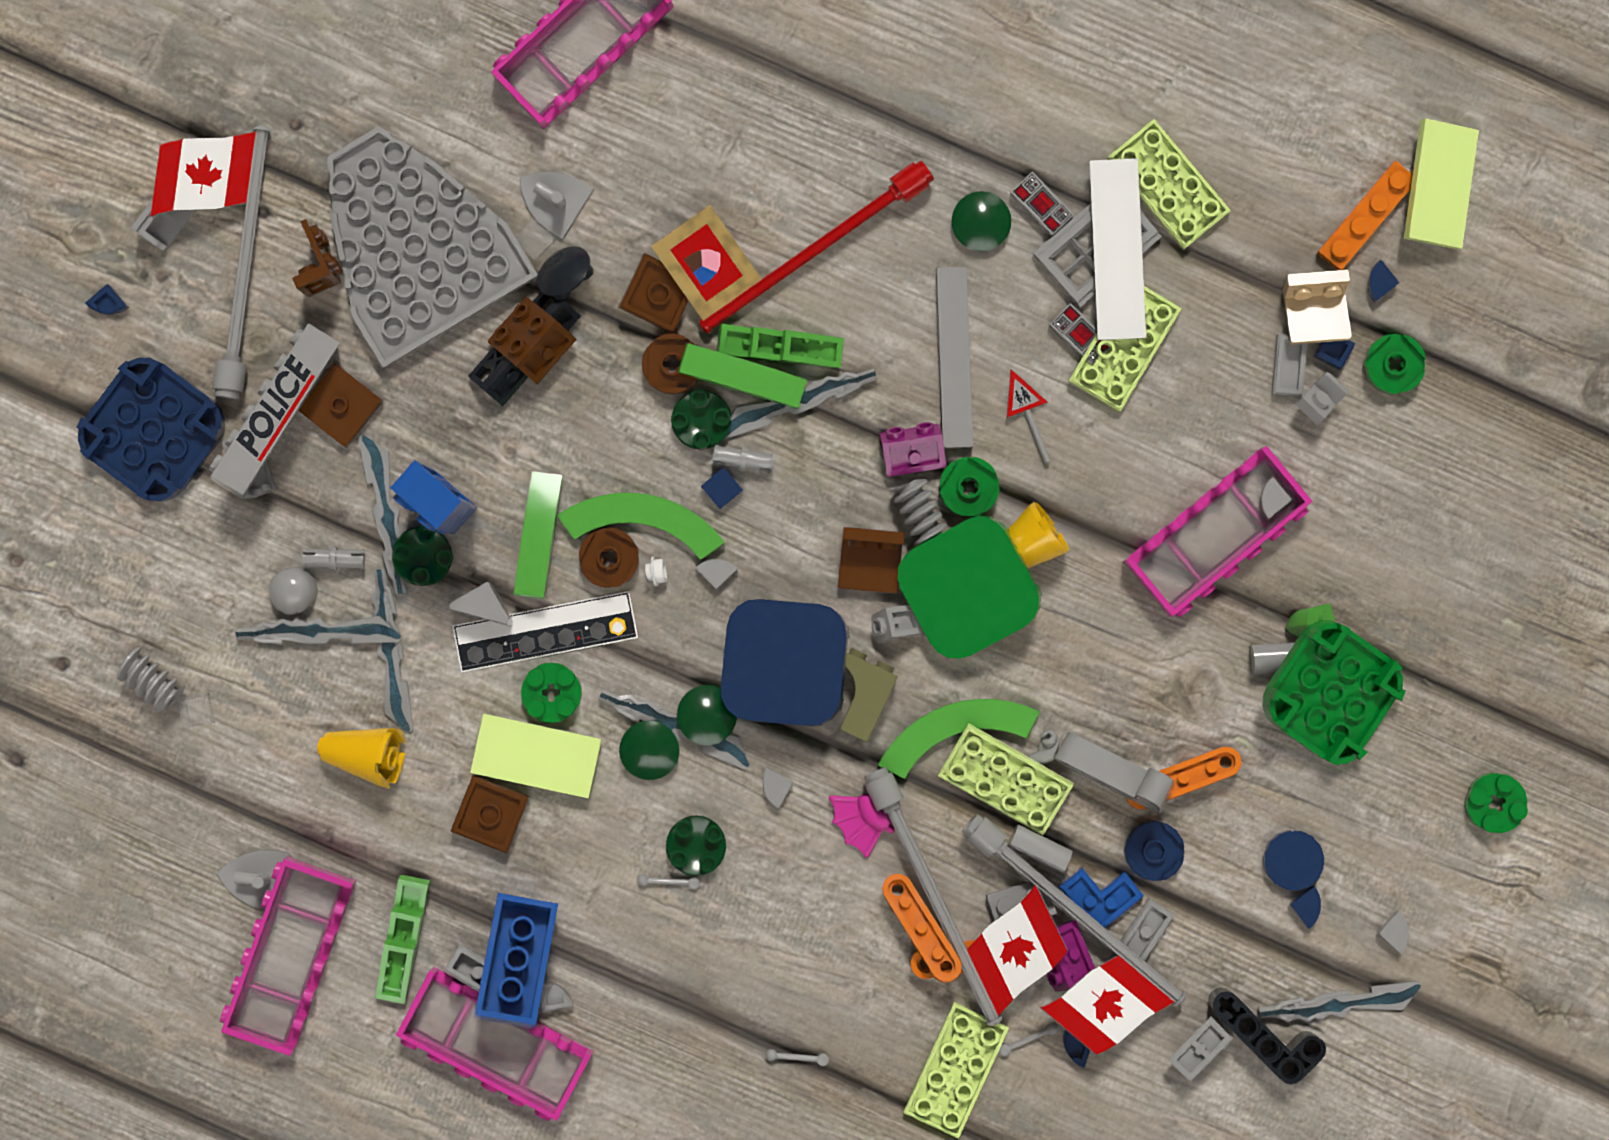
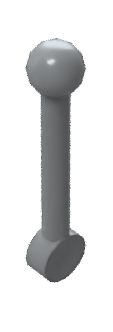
[637,874,700,889]
[999,1023,1058,1056]
[766,1049,829,1066]

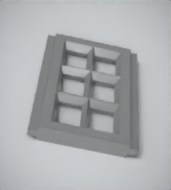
[1033,202,1162,307]

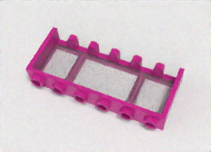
[491,0,673,130]
[1123,445,1313,617]
[219,856,356,1056]
[396,967,593,1121]

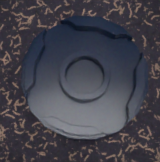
[1124,820,1185,881]
[1263,830,1324,891]

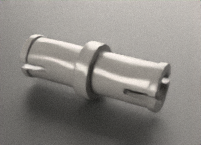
[712,445,774,473]
[302,547,365,571]

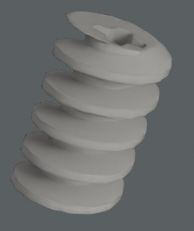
[890,479,947,546]
[116,647,185,713]

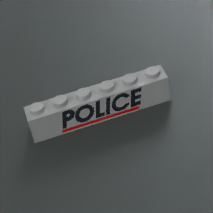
[209,323,340,499]

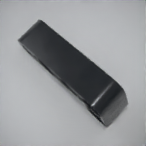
[1208,987,1326,1085]

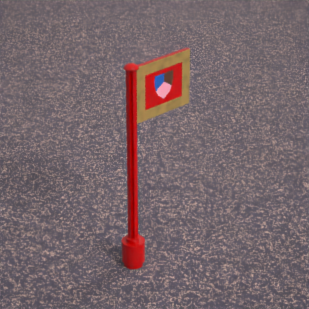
[651,160,934,334]

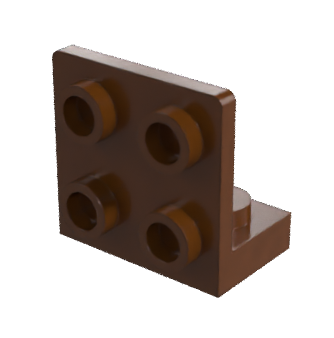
[292,219,342,297]
[488,297,577,385]
[838,527,905,593]

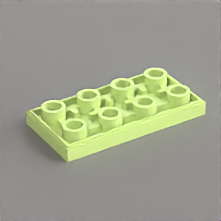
[1404,118,1479,250]
[1107,119,1231,250]
[1068,286,1182,412]
[470,713,602,798]
[938,723,1074,835]
[903,1002,1009,1139]

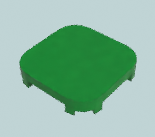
[897,515,1042,659]
[1262,620,1406,766]

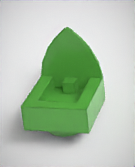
[1285,603,1335,637]

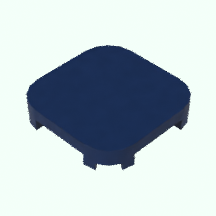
[76,357,225,502]
[721,599,850,727]

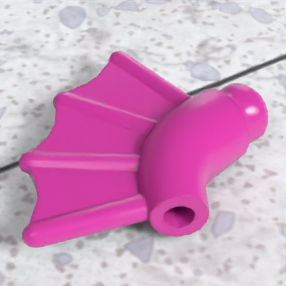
[829,793,895,858]

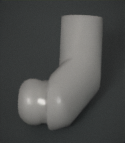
[1027,730,1060,765]

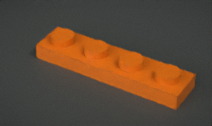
[1317,160,1413,270]

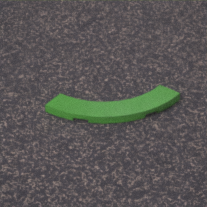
[557,493,725,560]
[878,699,1039,779]

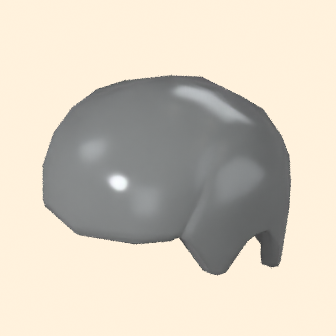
[269,566,318,614]

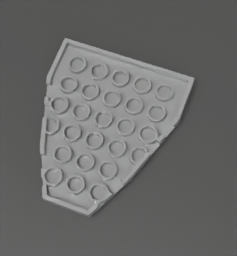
[327,126,538,369]

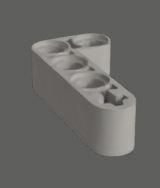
[1054,732,1174,813]

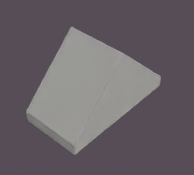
[449,582,513,626]

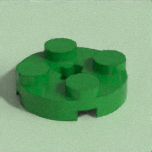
[1363,334,1426,395]
[939,457,999,517]
[521,662,582,723]
[1464,772,1528,833]

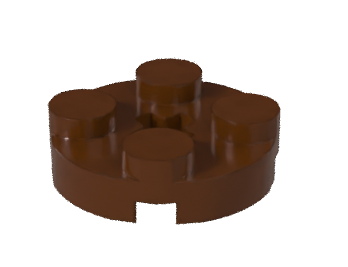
[642,333,698,395]
[579,528,639,588]

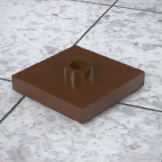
[618,253,689,333]
[299,363,383,448]
[450,775,530,854]

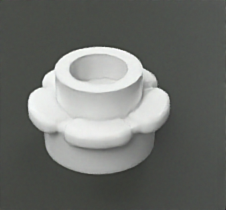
[645,557,667,586]

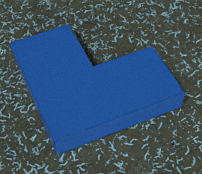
[1058,867,1144,928]

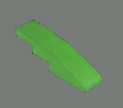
[716,324,844,368]
[678,343,807,409]
[514,471,563,599]
[375,875,430,1004]

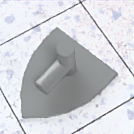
[519,172,594,240]
[217,850,290,912]

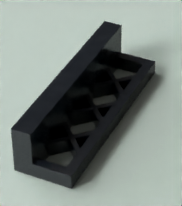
[468,292,581,407]

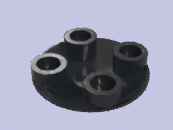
[537,246,594,301]

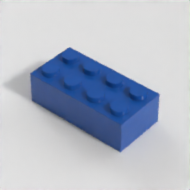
[390,460,478,535]
[474,893,558,1029]

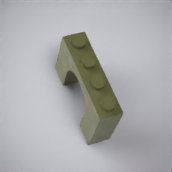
[839,648,898,742]

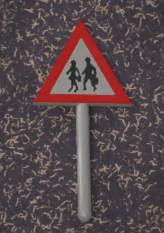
[1006,369,1050,463]

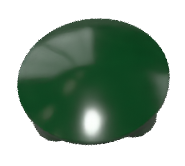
[951,191,1011,252]
[671,389,731,450]
[392,526,453,586]
[676,685,737,746]
[619,720,680,780]
[666,815,726,876]

